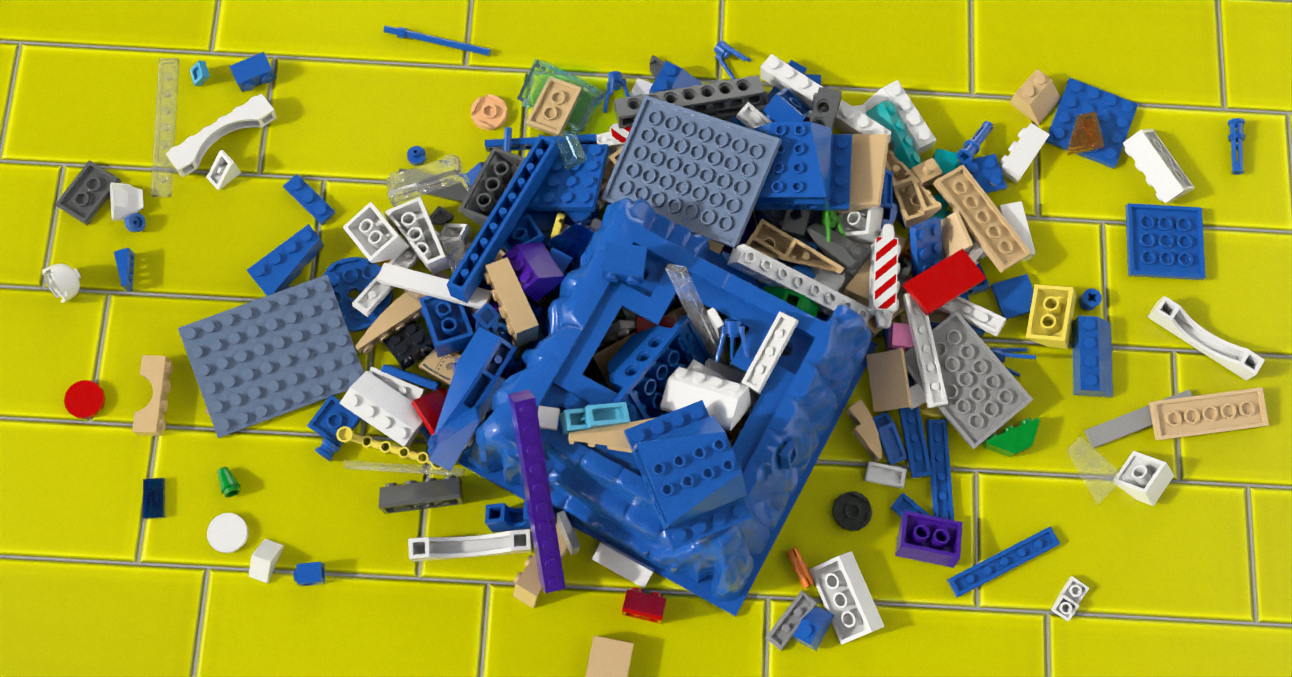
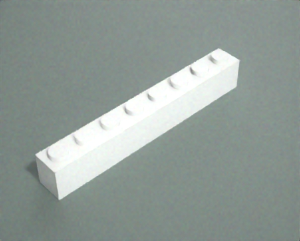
[760,54,891,143]

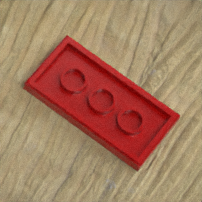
[903,248,986,316]

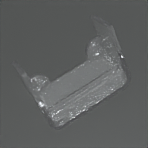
[387,154,471,207]

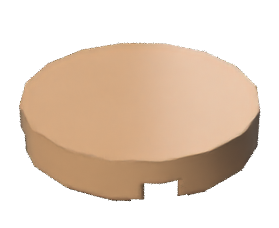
[471,94,508,131]

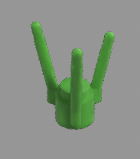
[818,210,846,247]

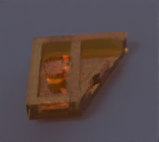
[1067,111,1104,155]

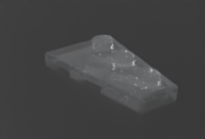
[1067,436,1125,505]

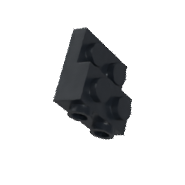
[383,320,434,370]

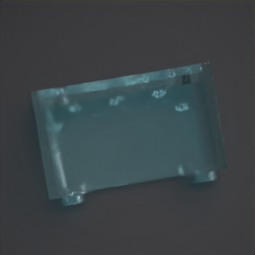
[517,59,607,134]

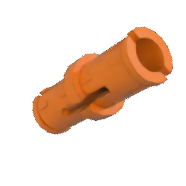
[786,547,815,589]

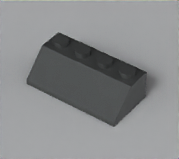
[459,147,525,226]
[379,475,464,514]

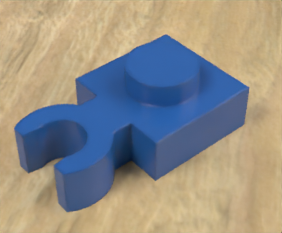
[472,302,507,337]

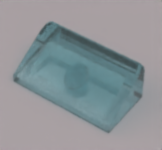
[557,130,587,170]

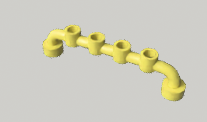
[336,426,445,470]

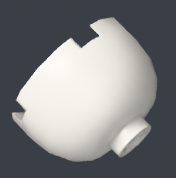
[42,264,81,303]

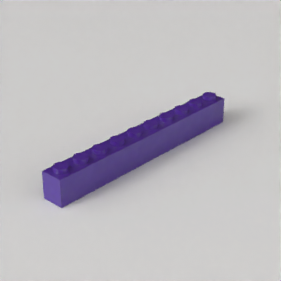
[508,389,566,594]

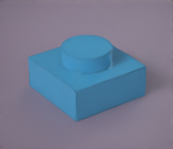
[190,60,209,86]

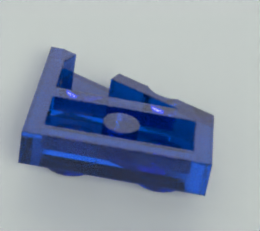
[546,221,596,263]

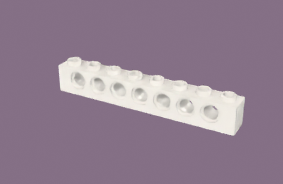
[727,244,871,326]

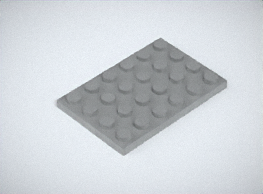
[904,310,1033,449]

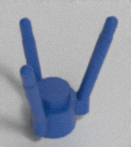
[714,40,751,79]
[603,71,630,113]
[715,318,749,362]
[990,347,1036,377]

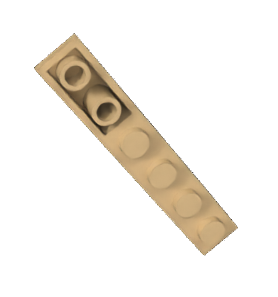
[355,270,450,355]

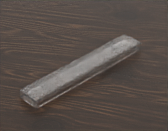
[343,460,465,476]

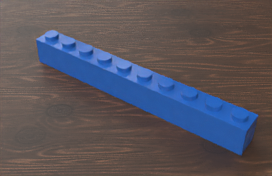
[446,135,559,303]

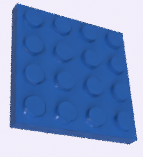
[1045,78,1138,169]
[525,144,610,211]
[1125,203,1206,280]

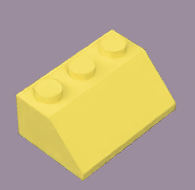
[1026,284,1076,349]

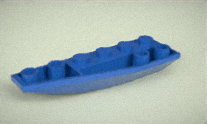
[434,327,517,435]

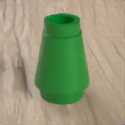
[217,467,241,498]

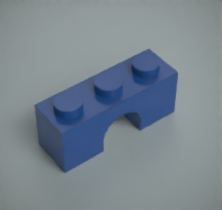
[485,501,531,533]

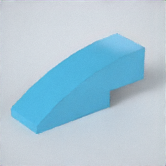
[559,402,630,435]

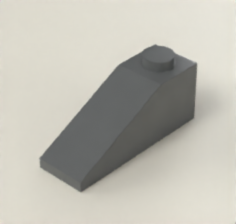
[806,222,865,275]

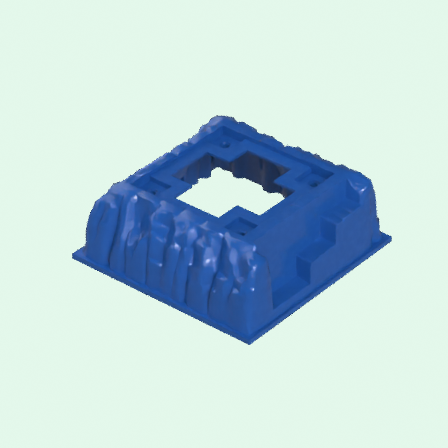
[458,197,878,617]

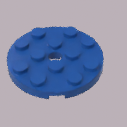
[322,257,393,332]

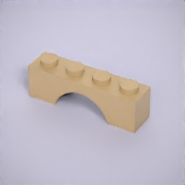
[132,355,173,436]

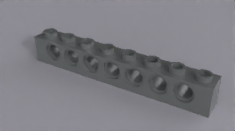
[614,75,765,129]
[779,87,842,239]

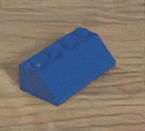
[1072,316,1113,398]

